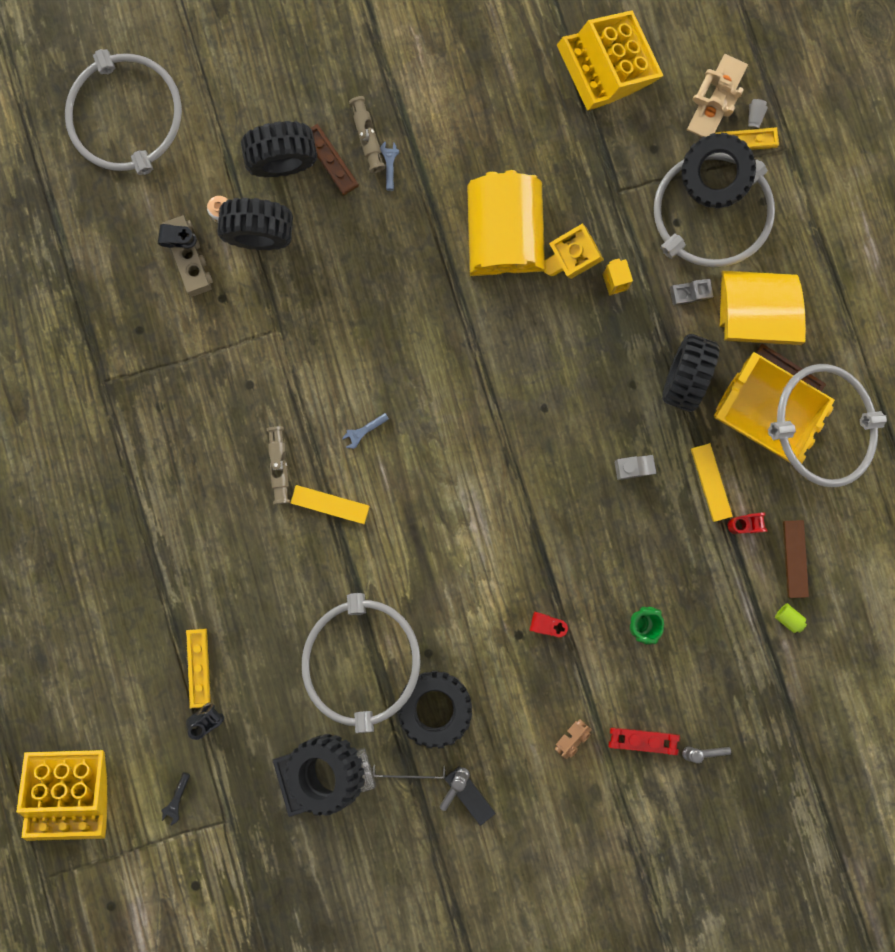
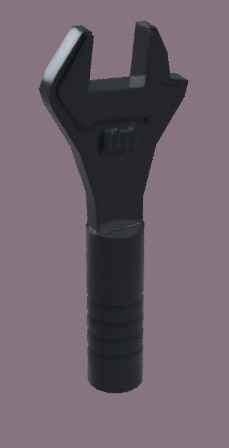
[161,772,190,826]

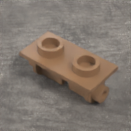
[555,719,592,759]

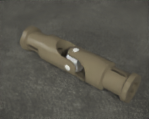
[349,96,385,173]
[266,426,290,505]

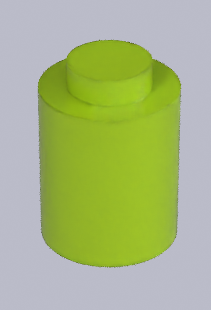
[775,603,807,633]

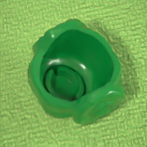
[630,606,664,645]

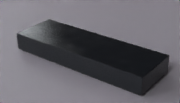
[273,754,307,817]
[444,765,496,826]

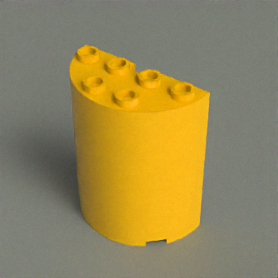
[467,170,545,276]
[714,352,835,464]

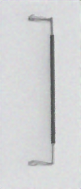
[373,765,445,778]

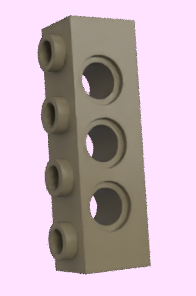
[162,215,213,297]

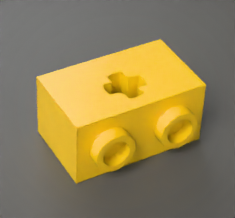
[603,259,633,296]

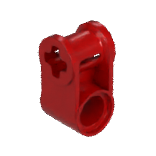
[728,512,768,534]
[529,612,568,637]

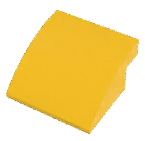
[557,10,663,111]
[720,271,806,345]
[16,750,107,841]

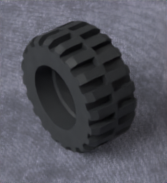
[241,121,317,178]
[682,132,756,208]
[218,198,293,250]
[662,334,720,412]
[397,671,472,749]
[286,734,365,816]

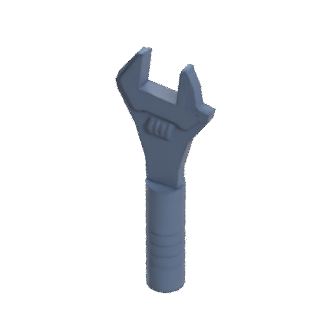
[380,142,399,191]
[342,413,389,448]

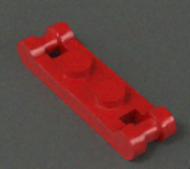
[608,727,680,755]

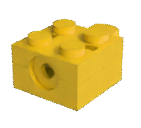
[544,223,604,279]

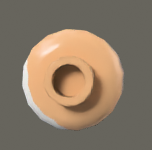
[207,196,228,223]

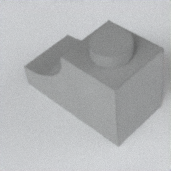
[614,455,656,480]

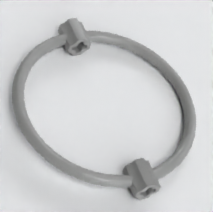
[65,49,182,175]
[654,153,775,267]
[768,364,887,487]
[302,593,420,733]

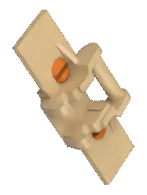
[687,54,748,137]

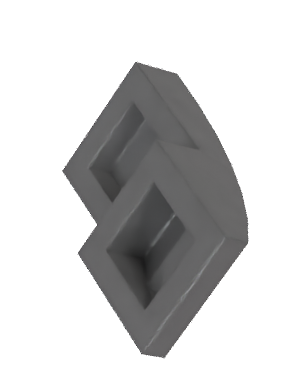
[670,279,714,306]

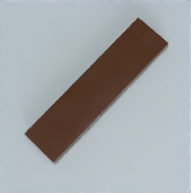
[311,124,359,196]
[755,344,826,392]
[783,520,809,598]

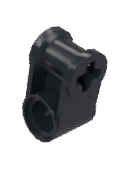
[158,224,197,249]
[186,702,225,740]

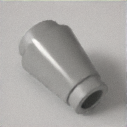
[748,99,768,129]

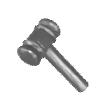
[682,747,731,763]
[440,768,470,811]

